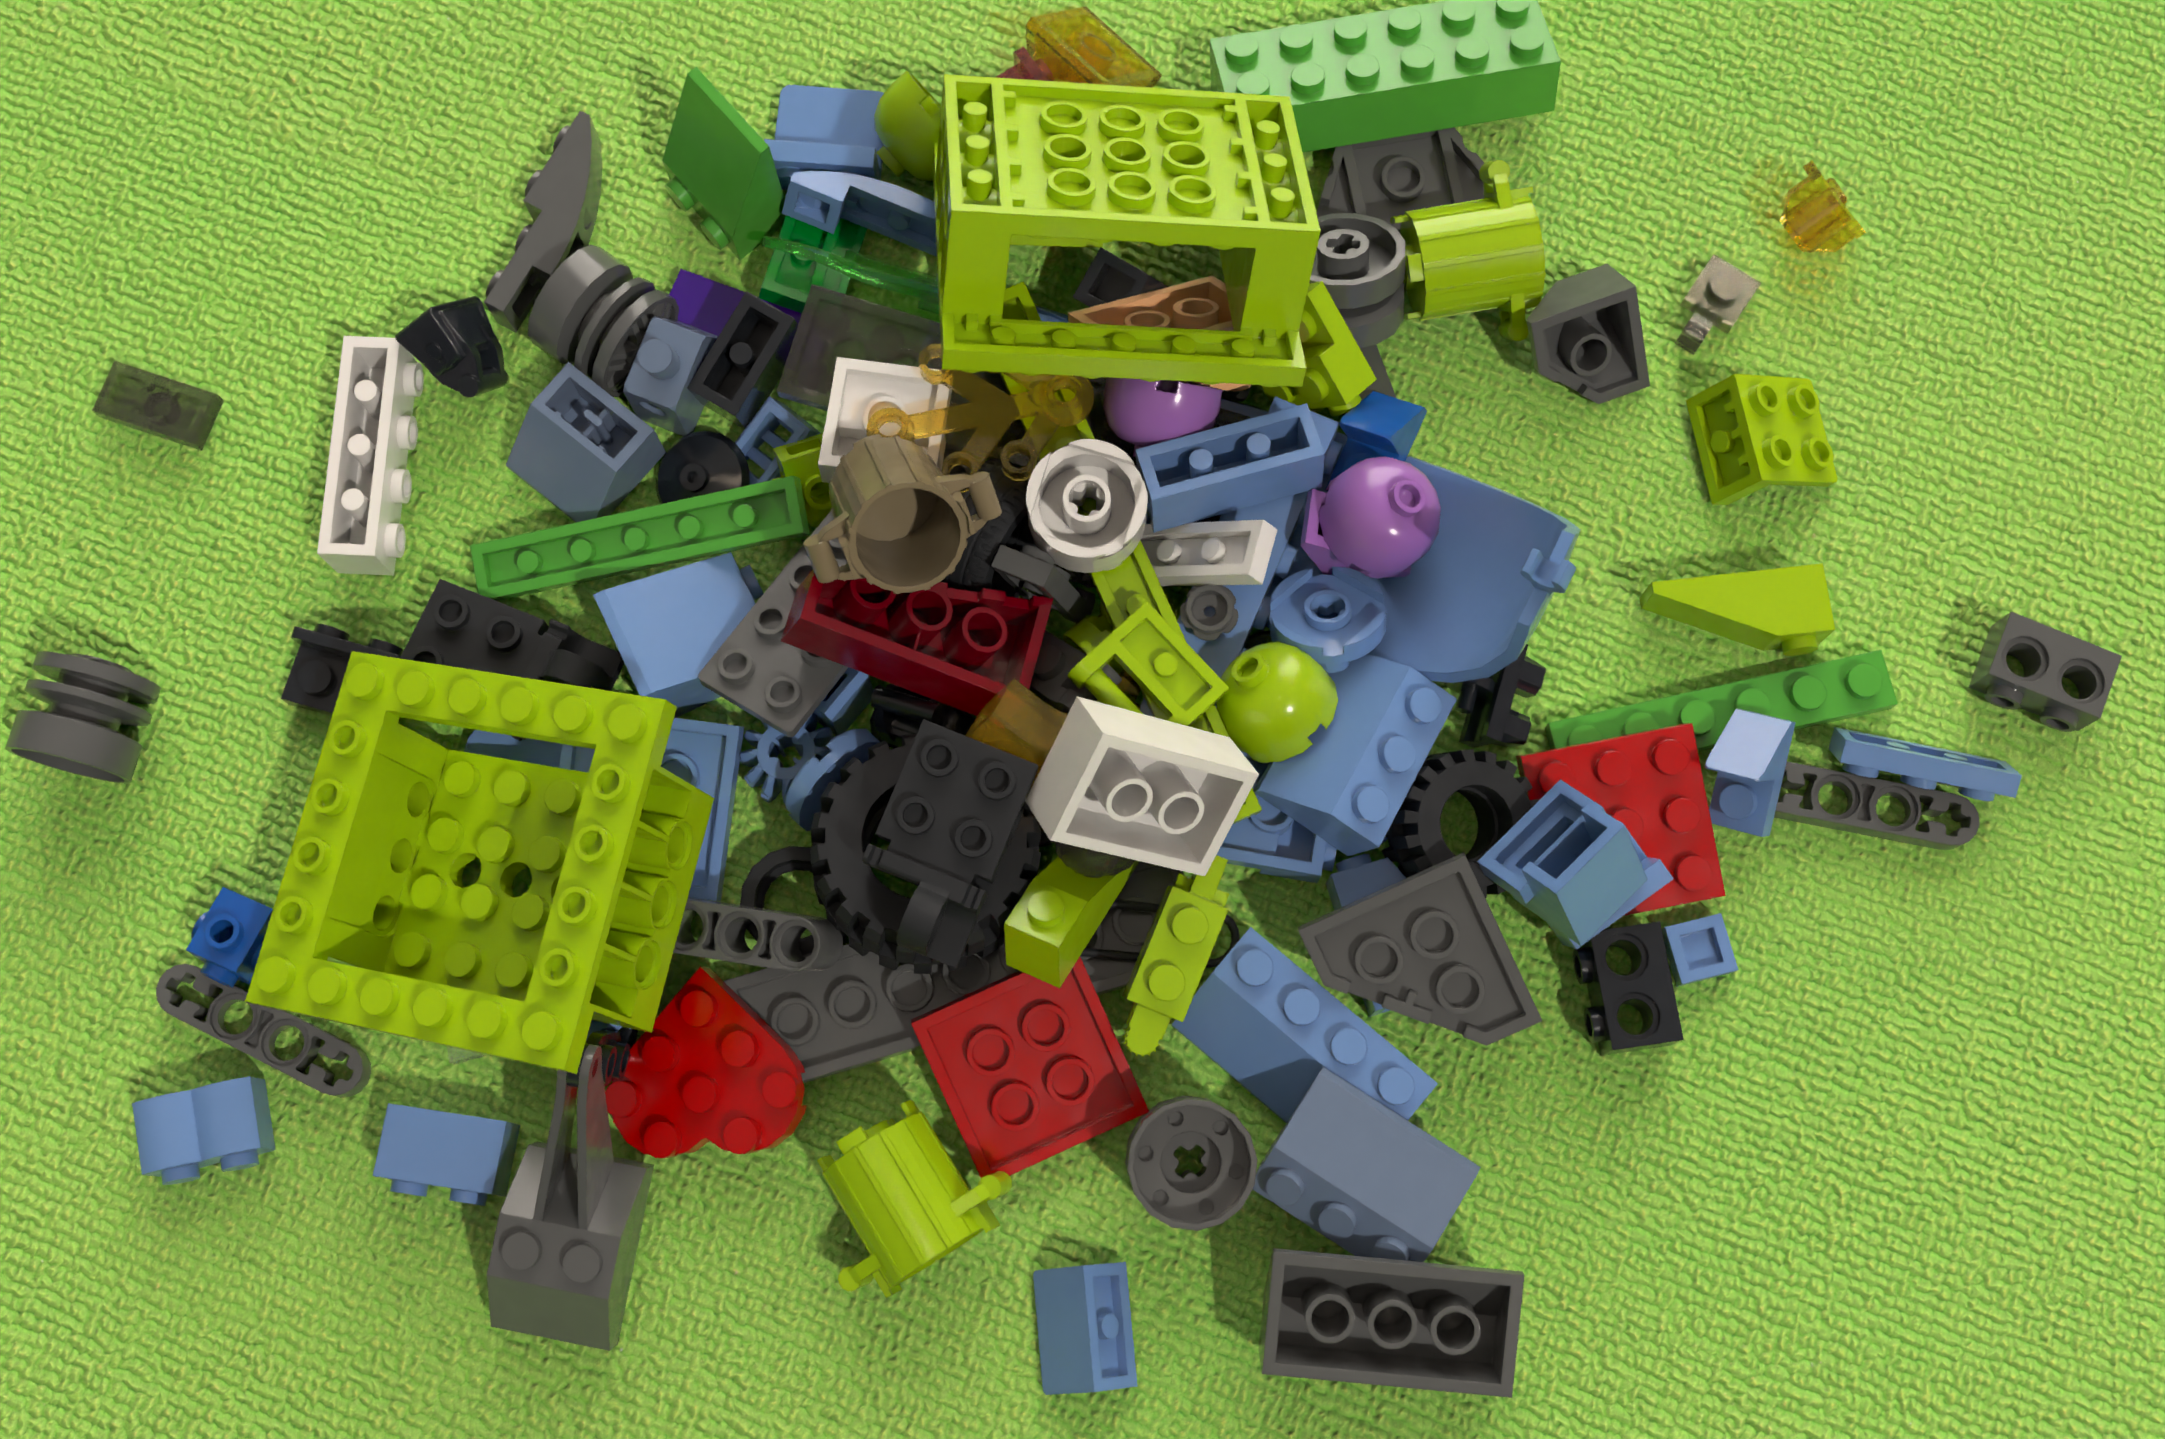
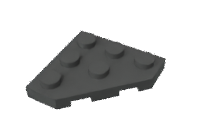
[1298,853,1542,1046]

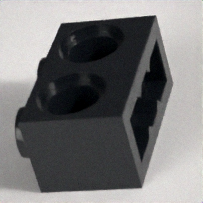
[1573,921,1684,1056]

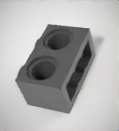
[1969,612,2122,732]

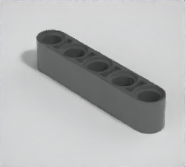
[673,897,843,971]

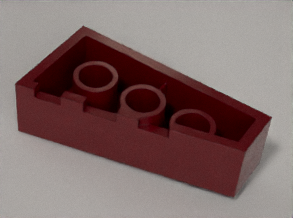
[781,569,1053,725]

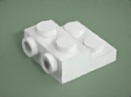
[818,357,953,483]

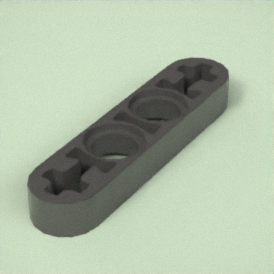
[1774,761,1980,850]
[156,964,371,1098]

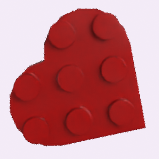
[605,967,806,1158]

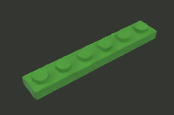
[470,475,810,601]
[1545,650,1898,752]

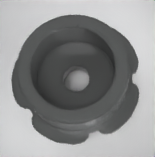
[1180,585,1238,641]

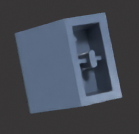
[506,362,666,523]

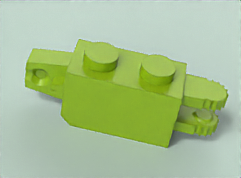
[1121,855,1229,1057]

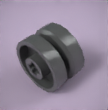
[1309,213,1405,349]

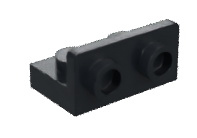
[281,624,404,723]

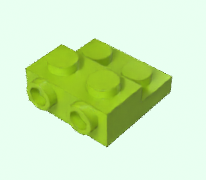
[1263,281,1377,417]

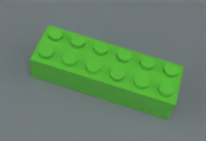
[1210,0,1561,152]

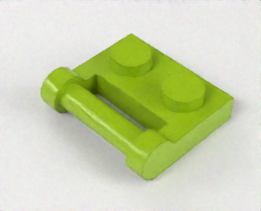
[1067,601,1229,727]

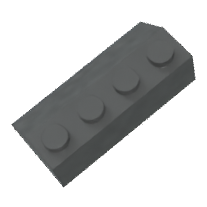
[1259,1248,1524,1398]

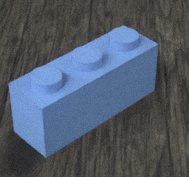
[1135,403,1325,533]

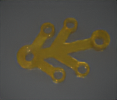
[866,343,1094,493]

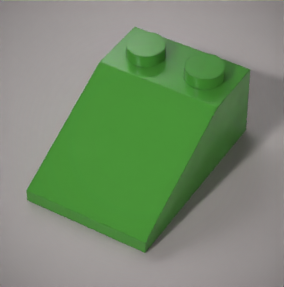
[662,67,786,260]

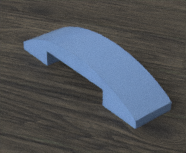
[782,171,938,276]

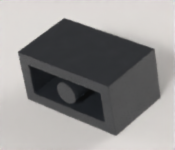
[687,291,806,429]

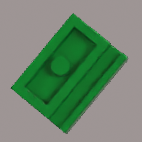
[758,215,867,325]

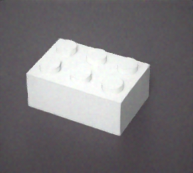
[1025,696,1259,876]

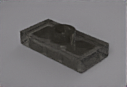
[92,361,224,451]

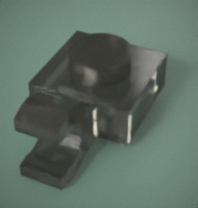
[1675,254,1761,355]

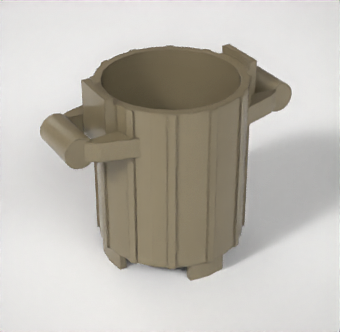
[803,434,1002,594]

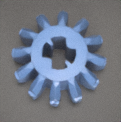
[740,713,834,803]

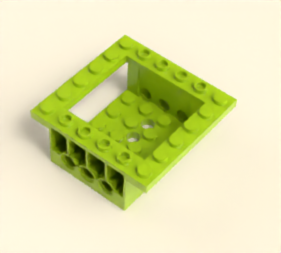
[933,74,1321,388]
[245,651,714,1074]

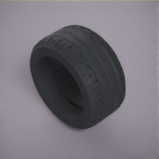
[941,458,1037,598]

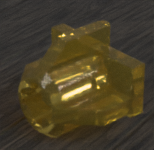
[1780,160,1866,253]

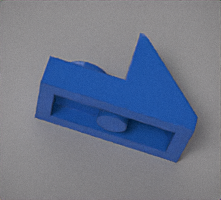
[1325,391,1427,492]

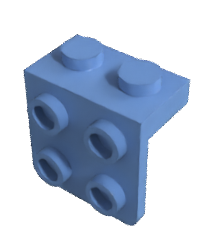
[764,85,884,190]

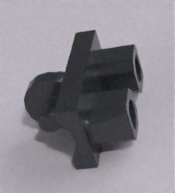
[1445,644,1546,748]

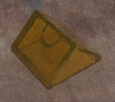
[1025,6,1162,88]

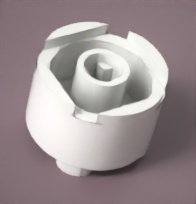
[1026,439,1148,573]

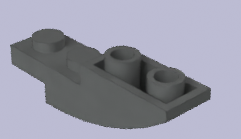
[484,111,602,333]

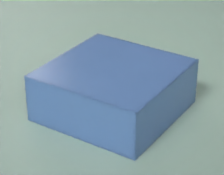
[1662,913,1738,987]

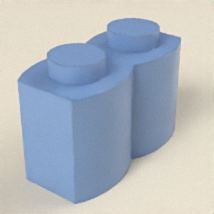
[132,1076,276,1185]

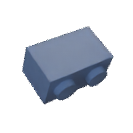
[373,1103,520,1206]

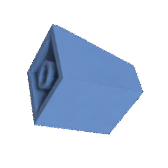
[593,552,764,718]

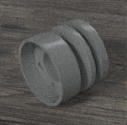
[528,245,679,397]
[5,651,161,784]
[1125,1095,1257,1231]

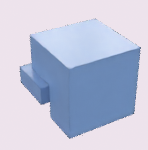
[1477,779,1648,946]

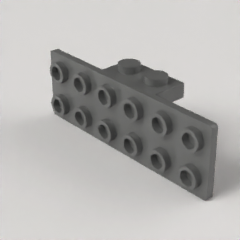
[698,445,979,737]

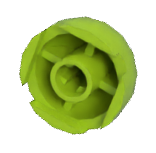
[874,70,941,182]
[1216,642,1338,763]

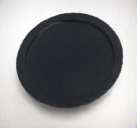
[656,431,750,504]

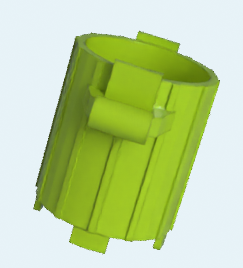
[1390,160,1546,341]
[817,1100,1012,1298]

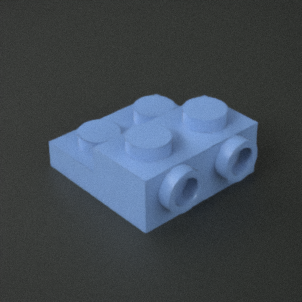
[1217,751,1337,883]

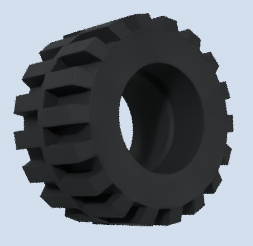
[1382,749,1539,898]

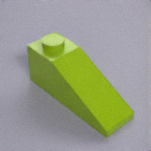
[1639,563,1835,656]
[1004,845,1140,988]

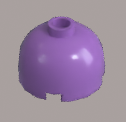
[1103,378,1223,457]
[1319,456,1441,579]

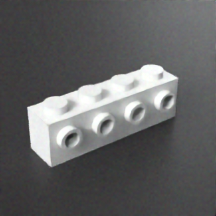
[317,336,424,576]

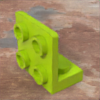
[1685,374,1838,505]

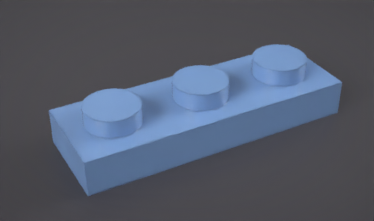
[1829,727,2022,801]

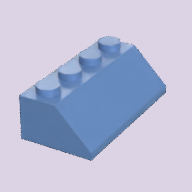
[1171,927,1438,1123]

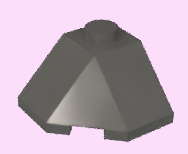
[1526,264,1650,404]

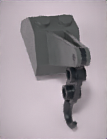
[487,1027,654,1351]

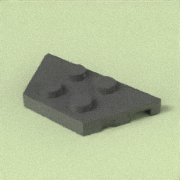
[1317,128,1484,233]

